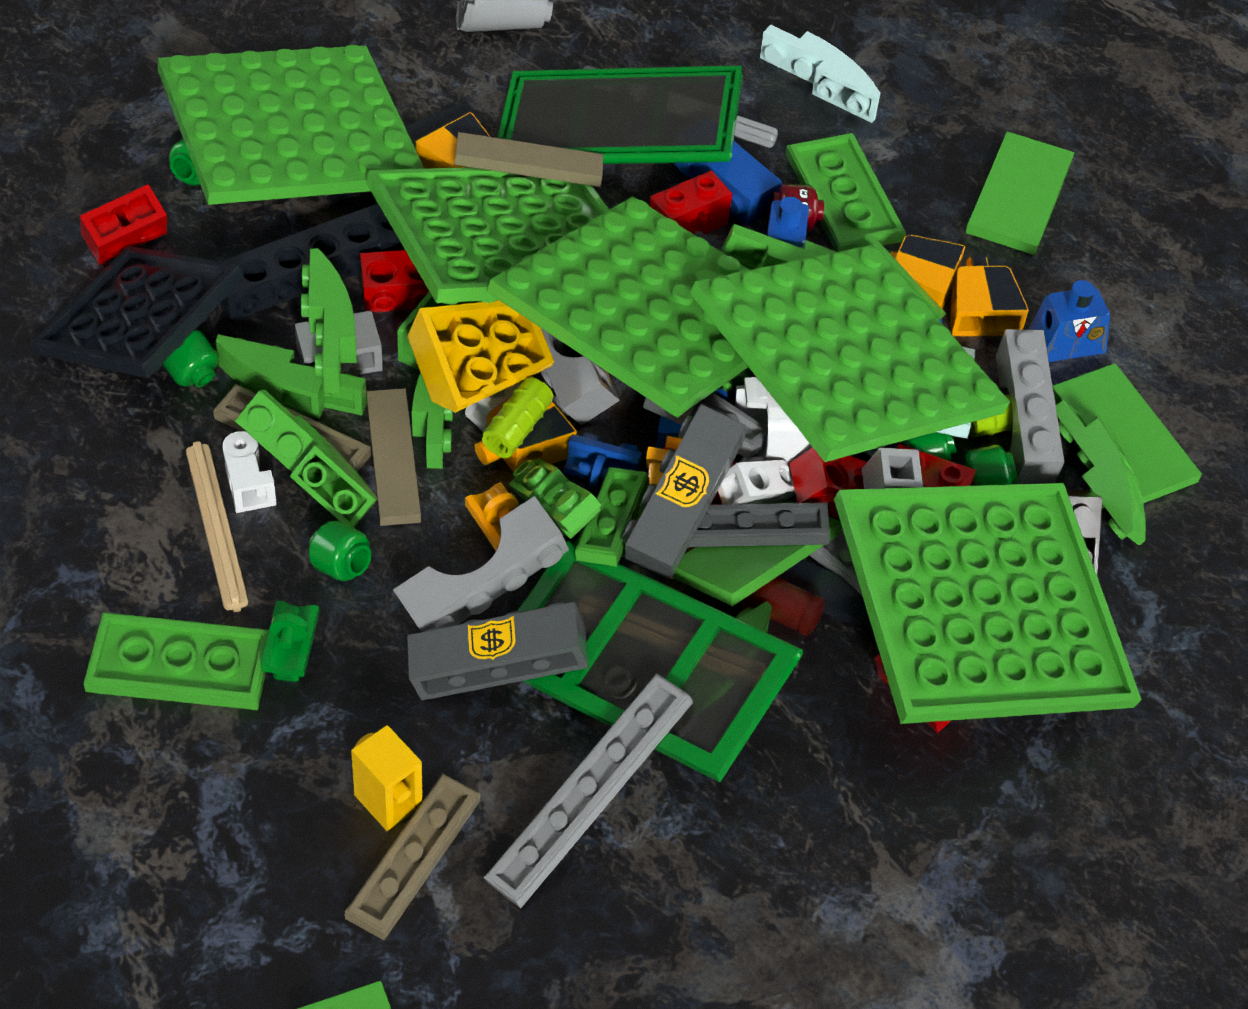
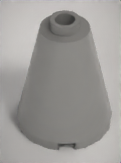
[456,0,553,32]

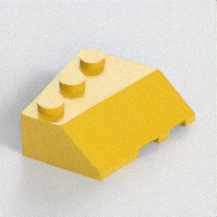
[407,300,554,413]

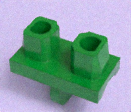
[260,600,319,682]

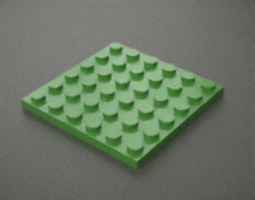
[158,45,425,205]
[366,167,609,305]
[487,196,750,418]
[690,245,1010,462]
[834,483,1141,724]

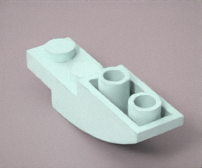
[760,25,880,123]

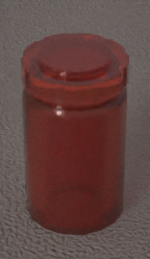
[743,577,825,637]

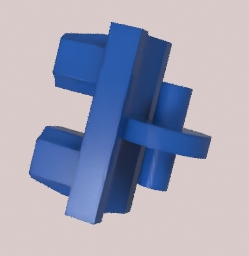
[564,433,642,490]

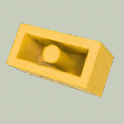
[351,725,422,832]

